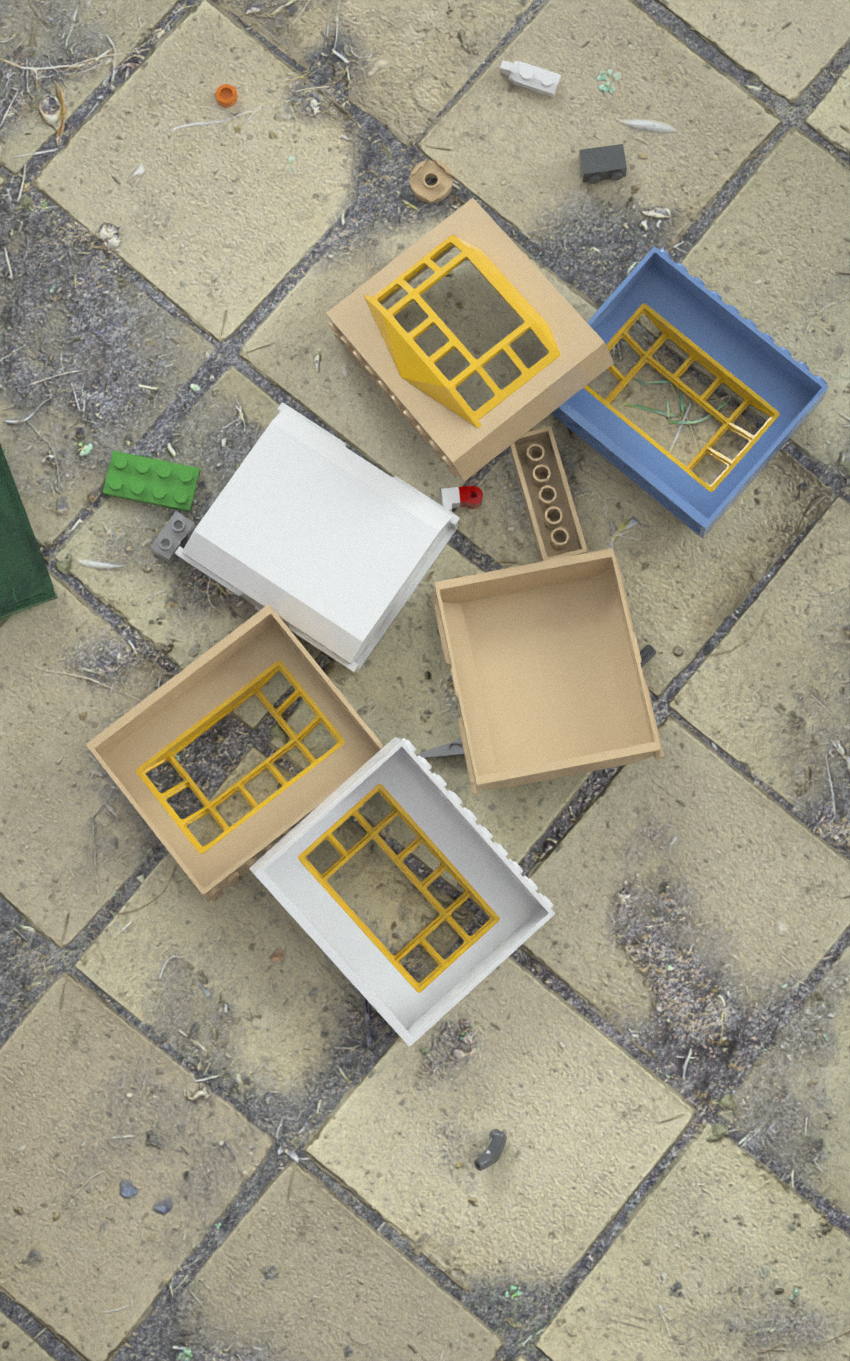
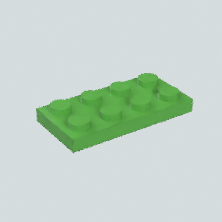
[103,451,201,513]

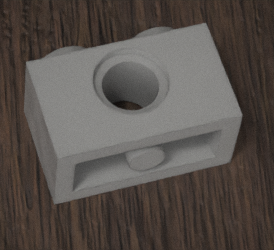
[150,511,196,565]

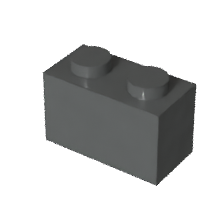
[579,144,627,184]

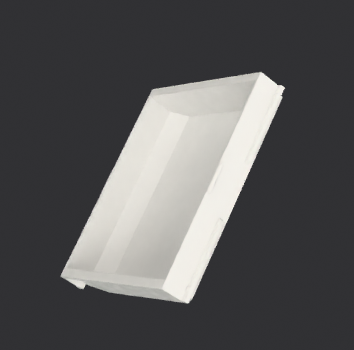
[175,402,460,673]

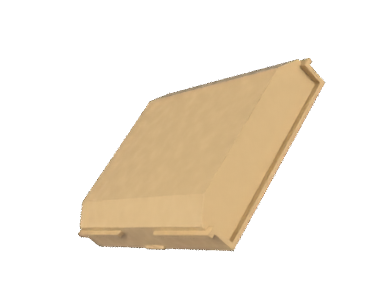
[431,548,664,795]

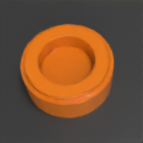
[215,84,238,108]

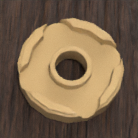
[410,160,453,203]

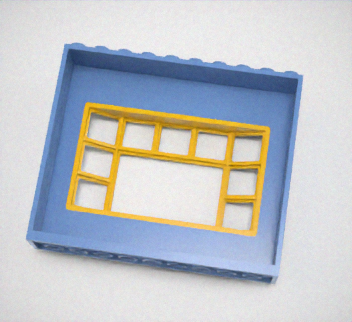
[551,246,828,539]

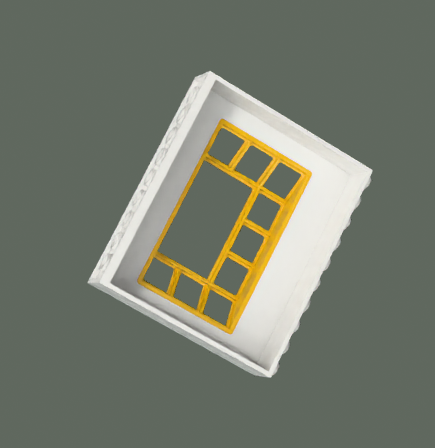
[249,737,555,1047]

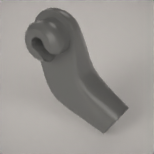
[474,1129,507,1171]

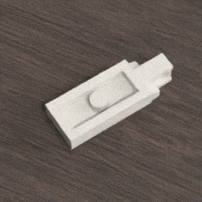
[500,60,561,98]

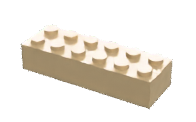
[508,426,588,562]

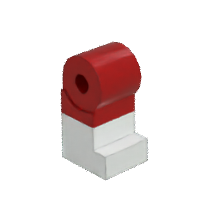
[441,486,483,512]

